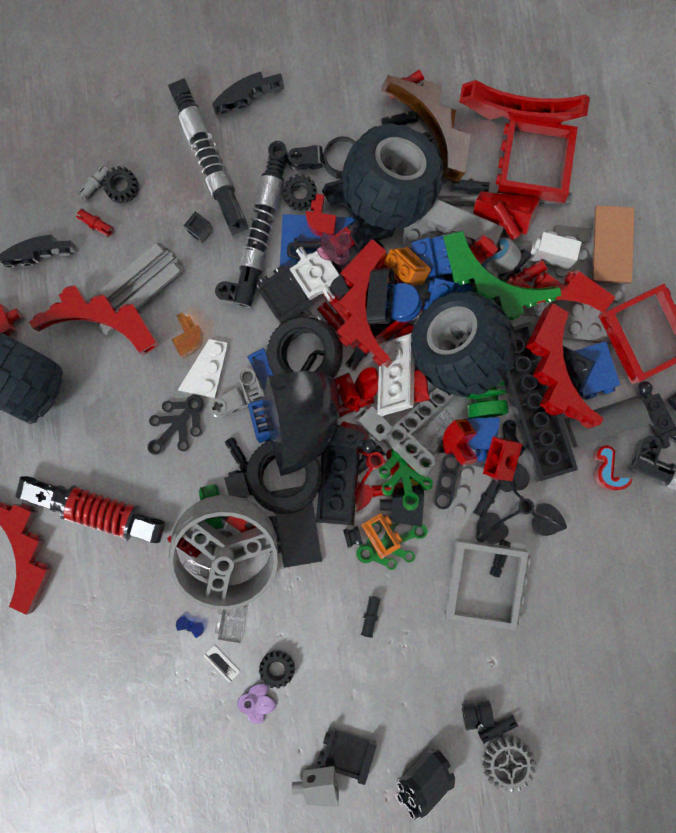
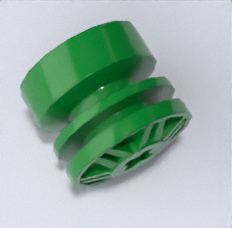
[465,380,509,418]

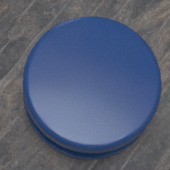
[392,283,422,322]

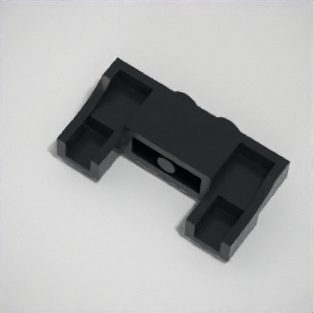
[322,179,396,250]

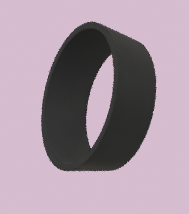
[323,136,356,179]

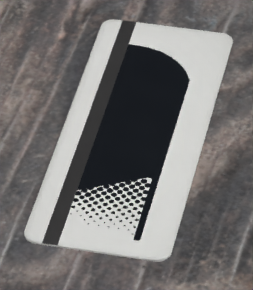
[204,645,240,682]

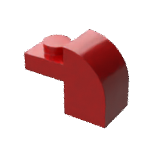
[306,194,336,239]
[469,234,498,264]
[443,418,478,465]

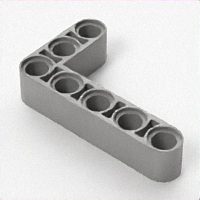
[388,388,457,476]

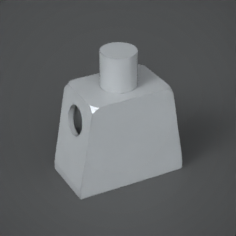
[354,406,396,447]
[292,766,339,807]

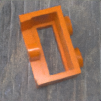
[384,246,431,285]
[361,513,402,559]

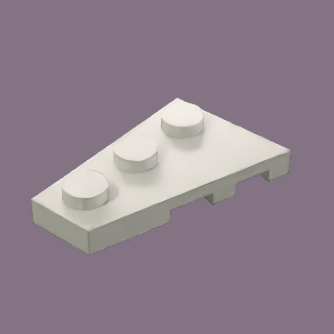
[178,339,228,399]

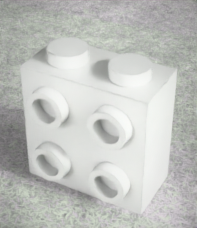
[530,231,581,270]

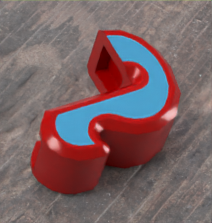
[593,445,633,491]

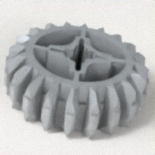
[482,736,536,793]

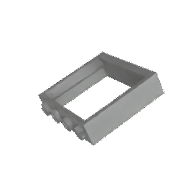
[444,539,531,630]

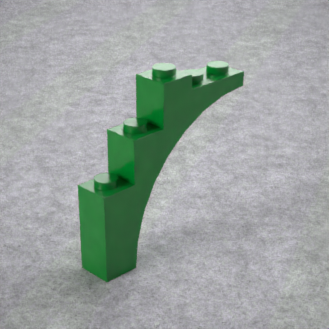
[442,230,562,320]

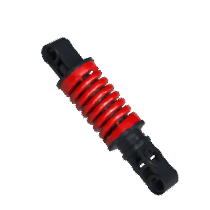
[15,476,166,543]

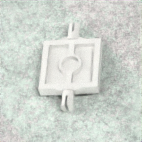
[290,247,340,301]

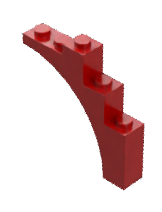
[459,80,590,124]
[337,239,392,368]
[498,269,616,313]
[29,285,160,356]
[526,303,604,428]
[0,502,52,615]

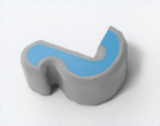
[481,237,521,279]

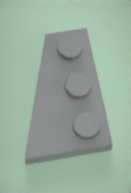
[446,464,493,524]

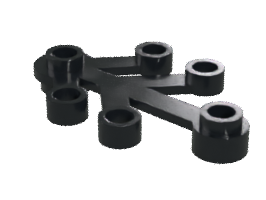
[147,395,204,455]

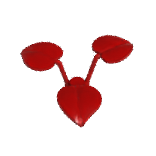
[355,325,430,403]
[340,421,414,512]

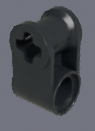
[288,145,324,171]

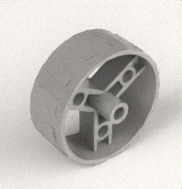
[168,495,279,610]

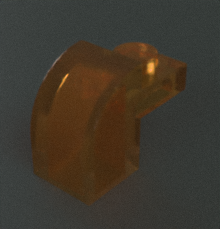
[171,312,203,359]

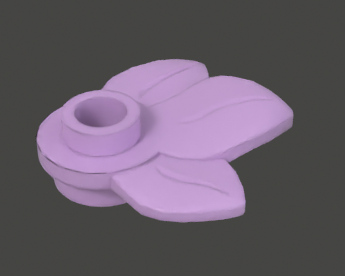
[237,683,277,724]

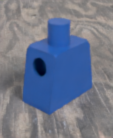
[467,418,500,462]

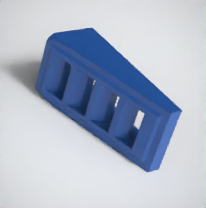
[248,399,270,443]

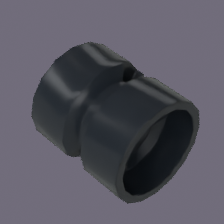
[461,700,494,731]

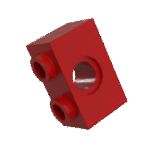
[483,436,522,481]

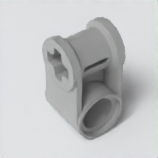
[239,368,264,405]
[209,388,247,418]

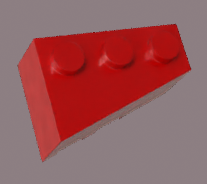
[473,192,540,235]

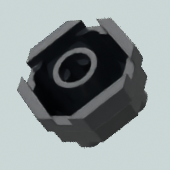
[396,748,455,820]

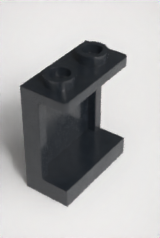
[256,265,313,324]
[317,727,377,785]

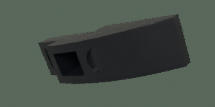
[212,71,284,115]
[0,235,76,268]

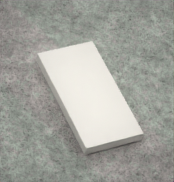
[377,333,415,416]

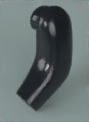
[502,420,526,456]

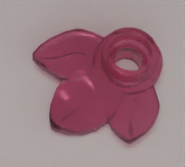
[316,230,351,265]

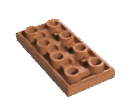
[592,205,635,284]

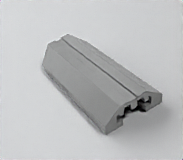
[87,243,184,335]

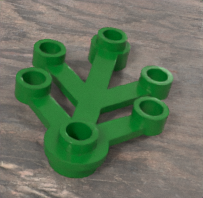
[379,448,433,510]
[356,516,428,570]

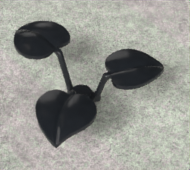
[476,462,567,544]

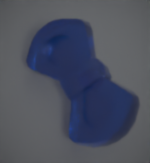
[176,615,204,638]

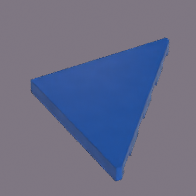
[280,214,354,268]

